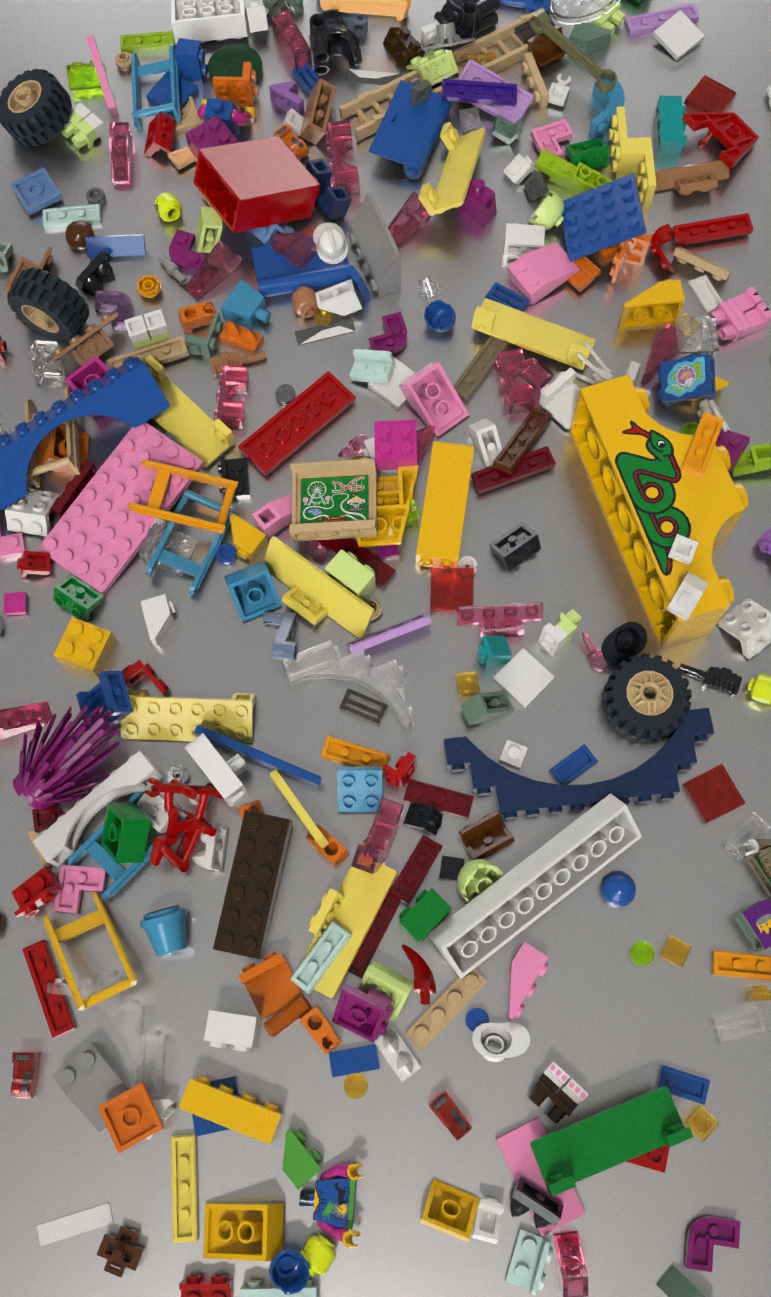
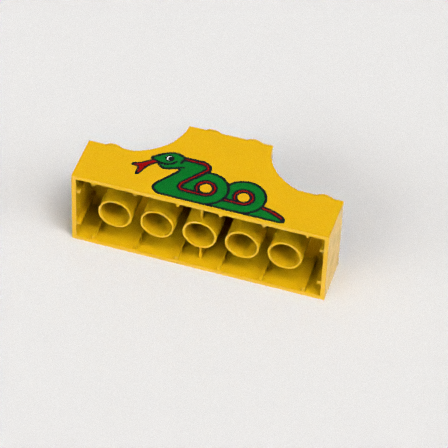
[569,374,748,650]

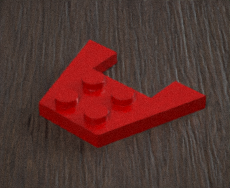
[682,112,759,170]

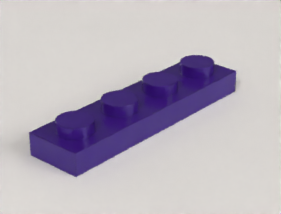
[441,79,517,106]

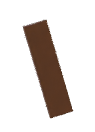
[493,408,552,475]

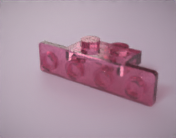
[457,602,543,638]

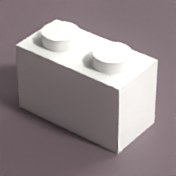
[503,223,545,256]

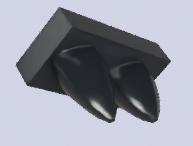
[75,251,114,294]
[510,1177,564,1228]

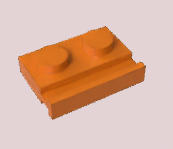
[566,252,601,292]

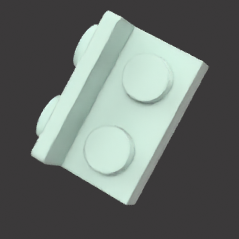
[349,349,395,384]
[505,1228,553,1295]

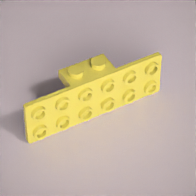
[264,536,374,638]
[298,853,397,999]

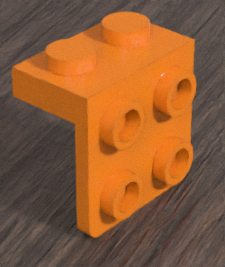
[212,62,259,108]
[609,233,652,284]
[238,951,303,1018]

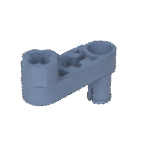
[263,611,298,661]

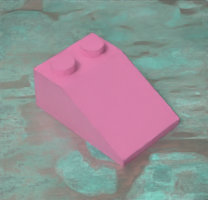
[507,242,580,305]
[398,362,469,437]

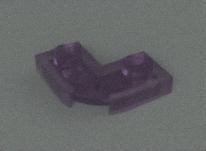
[94,291,135,330]

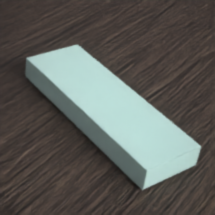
[43,204,102,229]
[290,921,352,994]

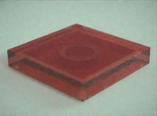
[684,75,737,113]
[430,567,474,611]
[682,764,745,824]

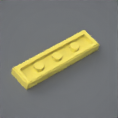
[269,769,329,848]
[171,1134,199,1243]

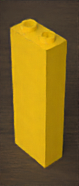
[416,441,474,570]

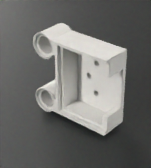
[185,733,248,807]

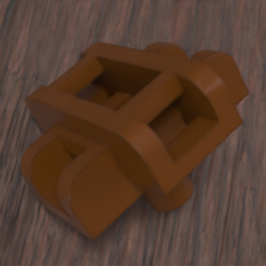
[97,1226,145,1277]

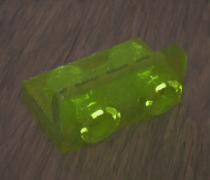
[66,60,107,91]

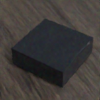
[439,856,465,882]

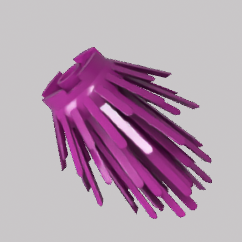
[13,706,120,810]

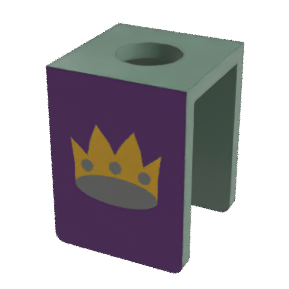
[735,898,771,952]

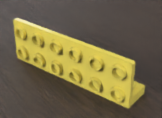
[418,122,487,216]
[471,298,596,370]
[144,355,235,468]
[121,689,256,743]

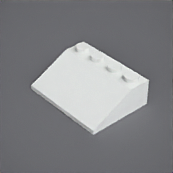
[171,0,248,44]

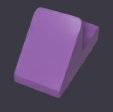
[269,81,305,116]

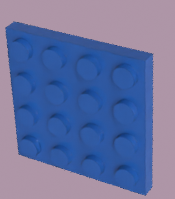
[562,173,647,262]

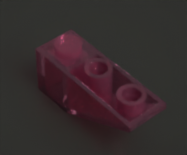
[109,122,133,185]
[184,240,243,300]
[0,701,52,740]

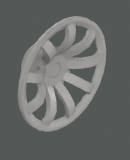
[421,22,475,50]

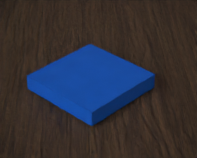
[146,71,198,114]

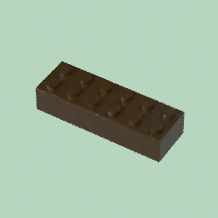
[213,810,293,959]

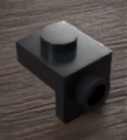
[403,802,443,835]

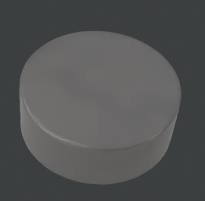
[86,187,106,206]
[275,384,296,405]

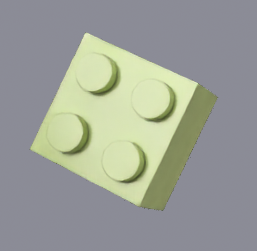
[325,549,376,601]

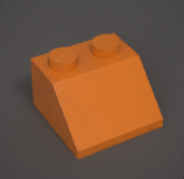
[37,424,90,472]

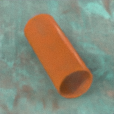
[263,995,311,1038]

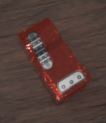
[11,1051,41,1099]
[428,1090,473,1141]

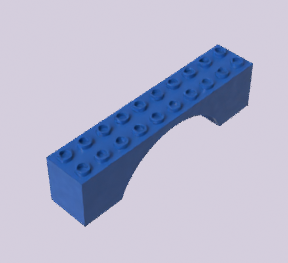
[0,356,170,511]

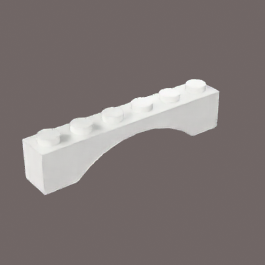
[33,751,163,867]

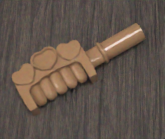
[209,351,266,378]

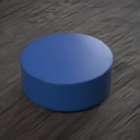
[215,543,237,565]
[465,1008,489,1032]

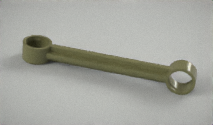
[530,10,617,93]

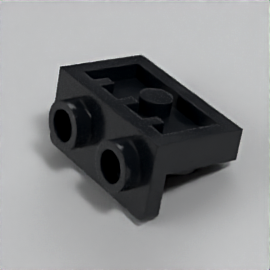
[217,455,250,500]
[489,522,541,571]

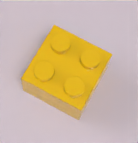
[53,617,117,678]

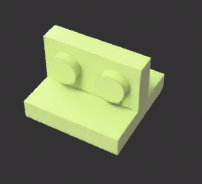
[358,960,414,1023]

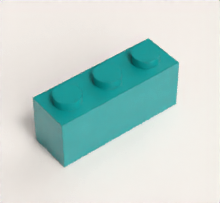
[656,95,687,155]

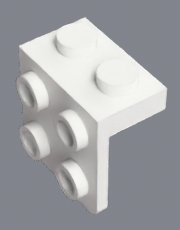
[539,367,580,429]
[5,488,59,536]
[717,598,771,659]

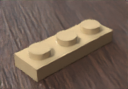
[521,52,549,110]
[673,246,732,281]

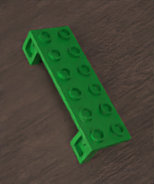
[530,1086,694,1197]

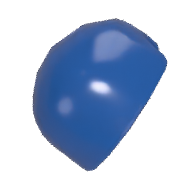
[424,300,456,333]
[601,870,636,907]
[269,1248,310,1295]

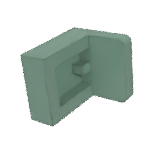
[491,115,523,145]

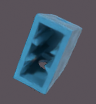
[220,280,271,328]

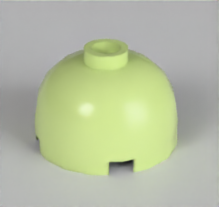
[528,189,564,231]
[457,859,504,903]

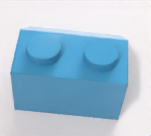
[224,561,282,622]

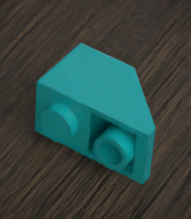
[477,635,512,670]

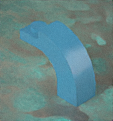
[589,79,625,138]

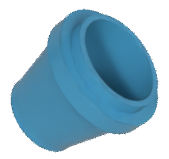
[139,905,187,956]

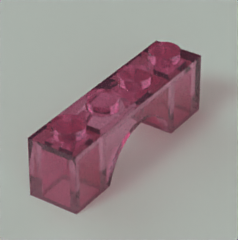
[325,120,360,196]

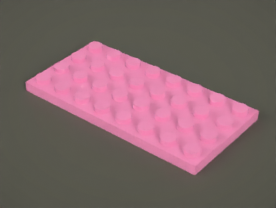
[38,422,205,595]

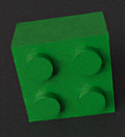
[101,802,152,864]
[398,888,452,946]

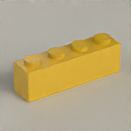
[178,1075,283,1145]

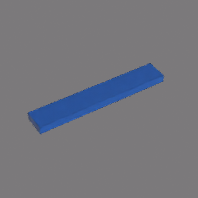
[194,725,321,788]

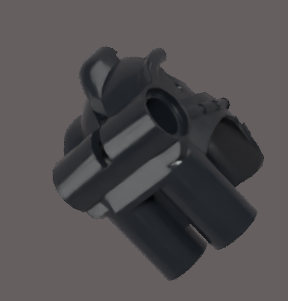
[434,0,501,44]
[309,9,362,75]

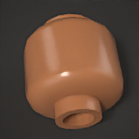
[291,286,319,318]

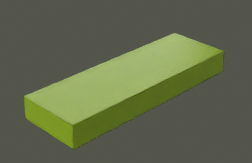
[120,31,176,53]

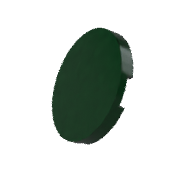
[208,44,263,84]

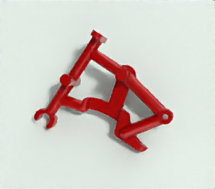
[144,777,224,873]

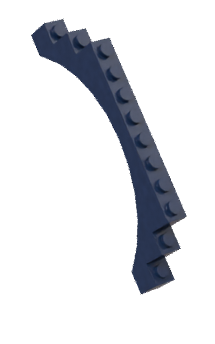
[443,708,714,820]

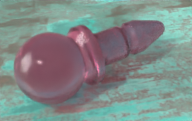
[338,434,368,457]
[305,540,328,563]
[582,632,607,670]

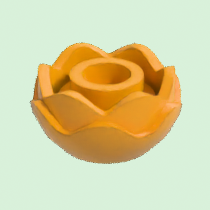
[137,275,161,298]

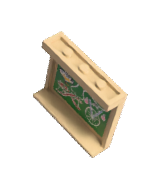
[289,457,377,542]

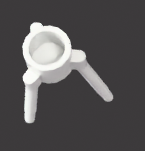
[576,341,613,385]
[696,399,731,432]

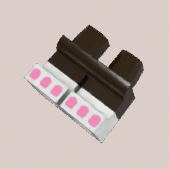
[528,1061,589,1124]

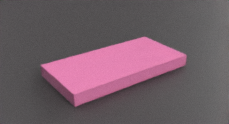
[496,1117,585,1237]

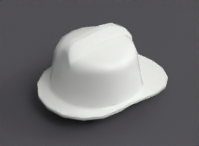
[313,222,348,264]
[472,1022,530,1062]

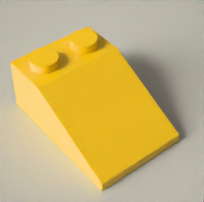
[617,279,685,330]
[203,1203,284,1261]

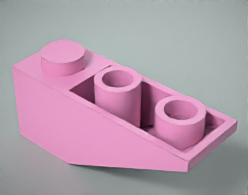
[252,493,292,539]
[507,942,549,1020]

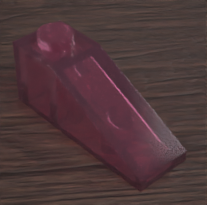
[388,191,432,247]
[641,323,687,386]

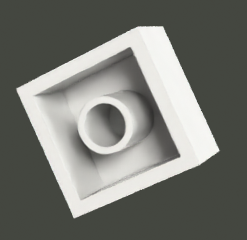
[204,1010,262,1052]

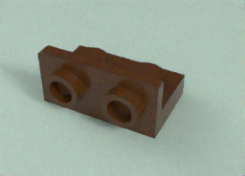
[527,25,567,67]

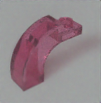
[351,798,404,874]

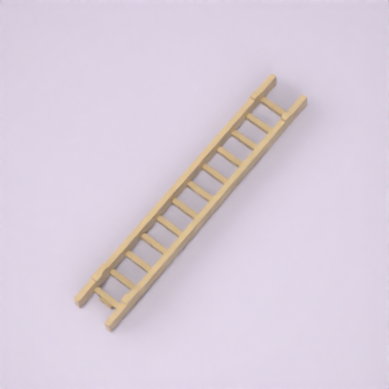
[339,8,545,141]

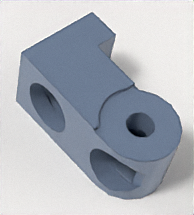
[341,12,368,36]

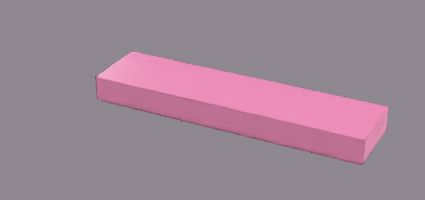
[86,35,119,116]

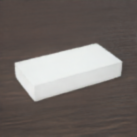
[687,274,723,316]

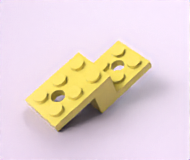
[608,106,657,211]

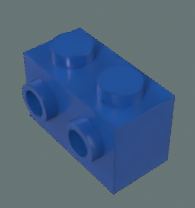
[175,38,208,83]

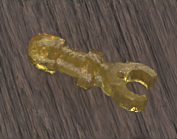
[460,52,497,67]

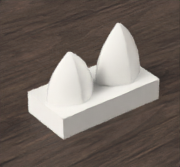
[191,822,229,871]
[375,1027,421,1082]

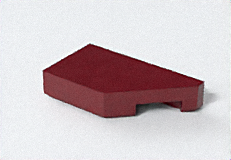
[32,805,66,832]

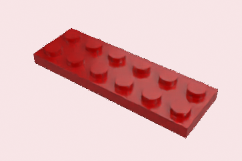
[238,371,356,476]

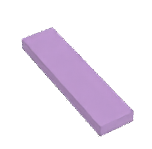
[624,3,700,37]
[346,613,432,654]

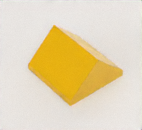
[420,1179,479,1242]

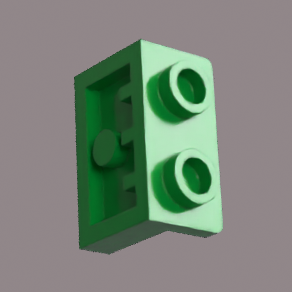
[565,138,609,169]
[53,573,104,622]

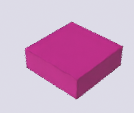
[4,592,28,616]

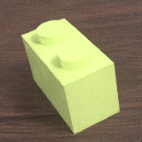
[195,207,223,254]

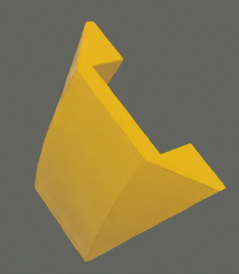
[356,465,419,547]

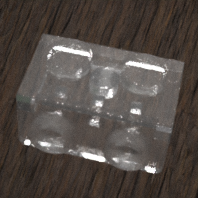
[28,340,65,385]

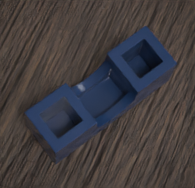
[305,158,352,220]

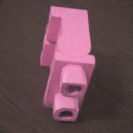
[708,286,771,342]

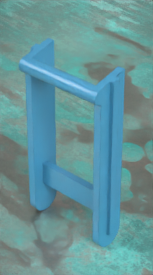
[131,44,181,132]
[146,489,236,596]
[67,792,183,901]

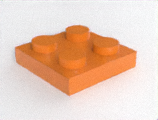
[98,1082,165,1154]

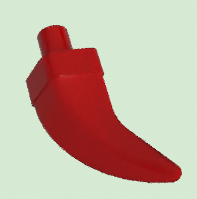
[402,944,436,1005]

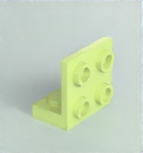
[406,48,458,86]

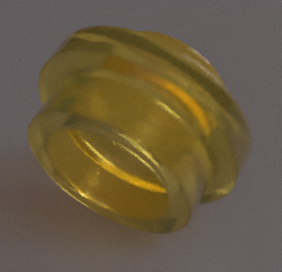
[314,308,334,326]
[344,1073,368,1099]

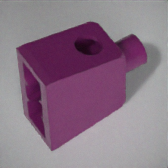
[457,179,497,227]

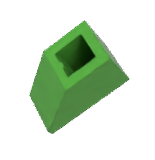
[282,1127,323,1190]

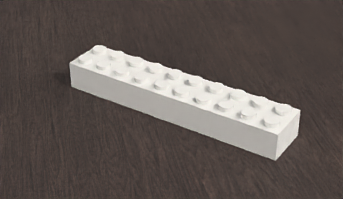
[429,793,642,979]

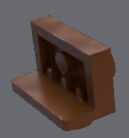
[459,811,515,860]

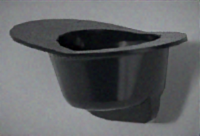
[601,622,648,666]

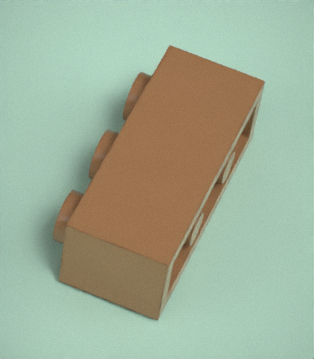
[299,78,336,145]

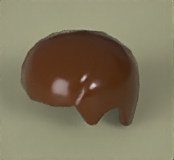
[65,220,95,250]

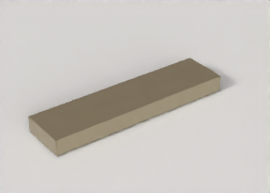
[453,336,510,403]

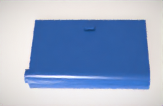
[369,80,452,179]
[251,237,351,298]

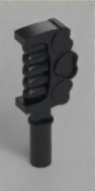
[679,663,742,697]

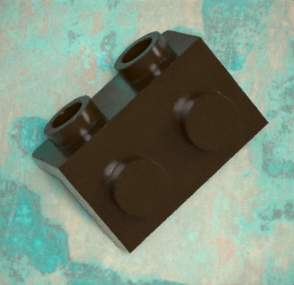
[383,27,425,67]

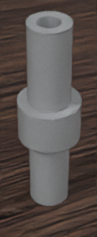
[158,253,187,285]

